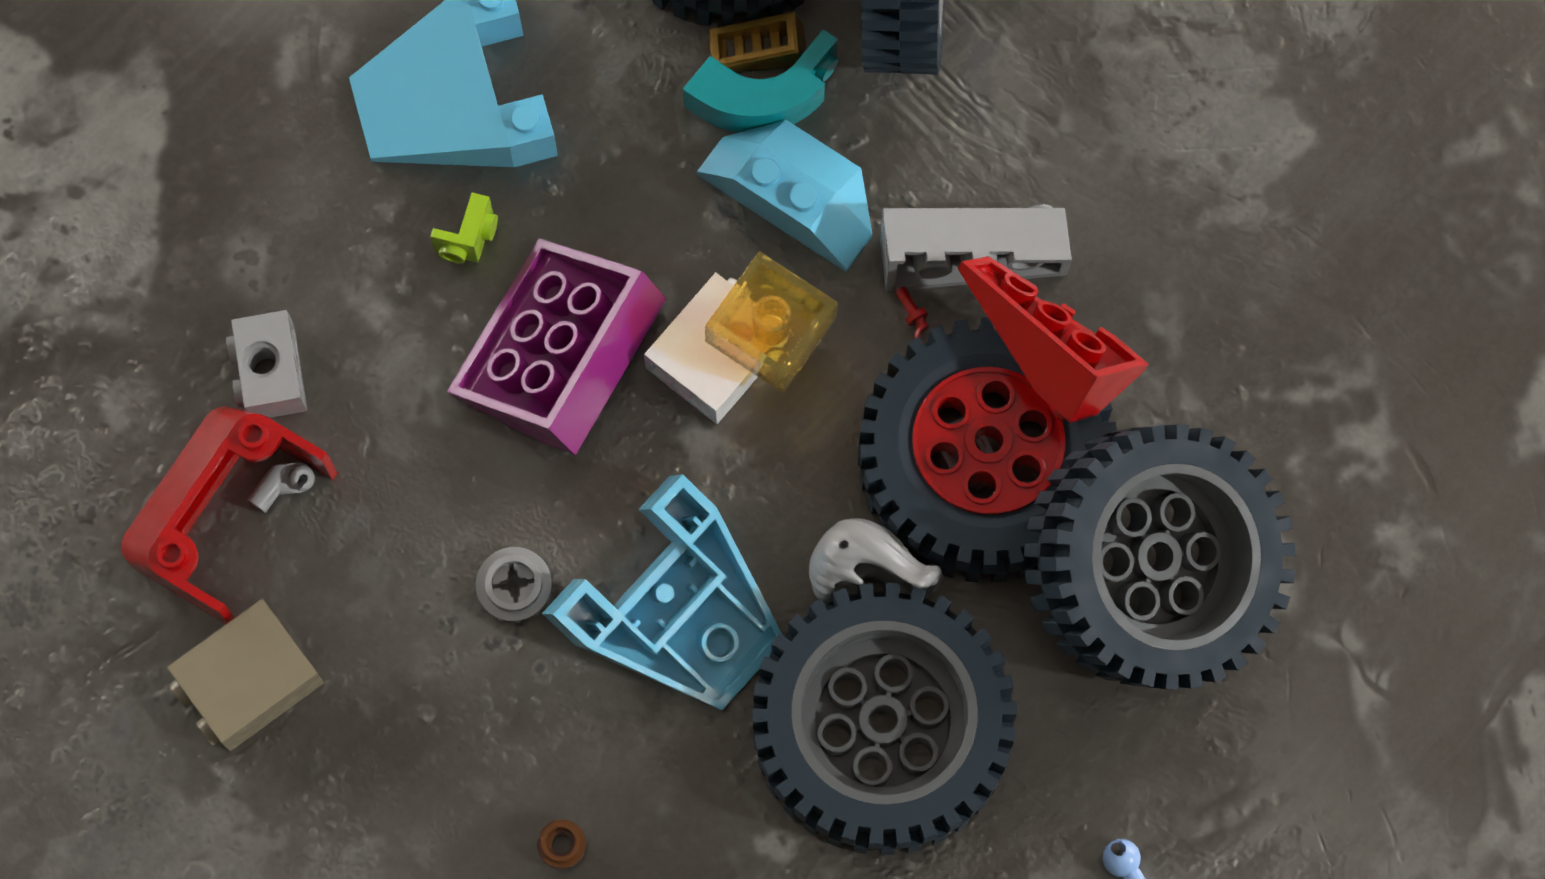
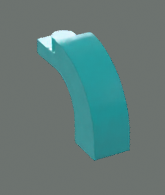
[683,29,839,133]

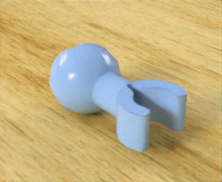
[1103,839,1145,879]

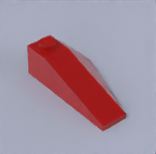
[958,256,1148,423]

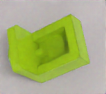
[430,193,498,264]

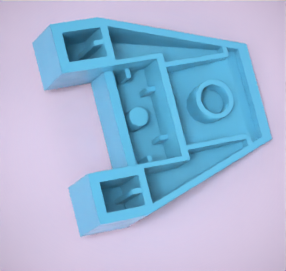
[349,0,558,167]
[542,474,783,710]

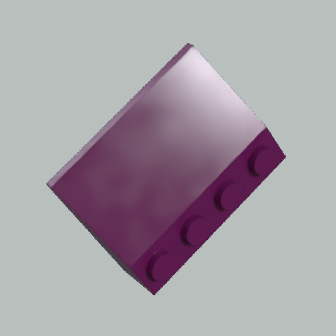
[447,238,667,455]

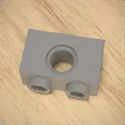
[226,310,307,418]

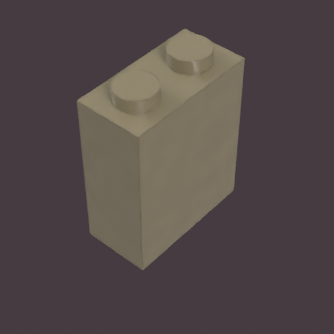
[167,598,324,752]

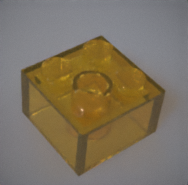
[705,251,838,393]

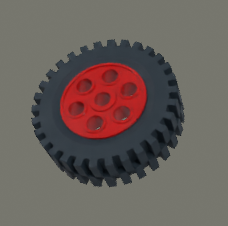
[858,317,1117,583]

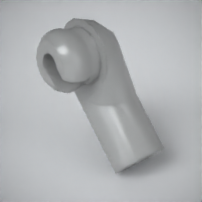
[246,462,315,513]

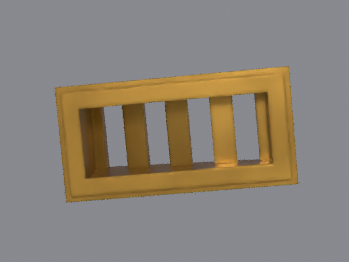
[709,11,806,72]

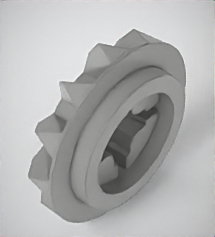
[476,547,552,623]

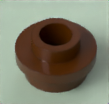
[537,819,586,869]

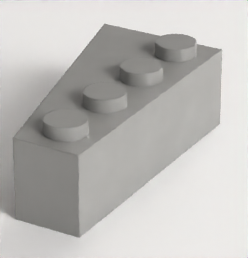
[880,204,1072,292]

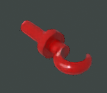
[895,286,929,344]

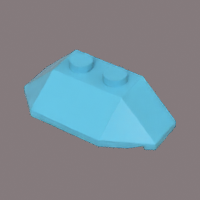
[697,120,872,273]

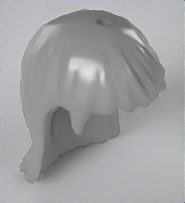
[809,518,944,603]

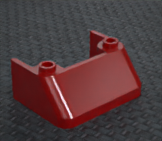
[121,407,338,625]

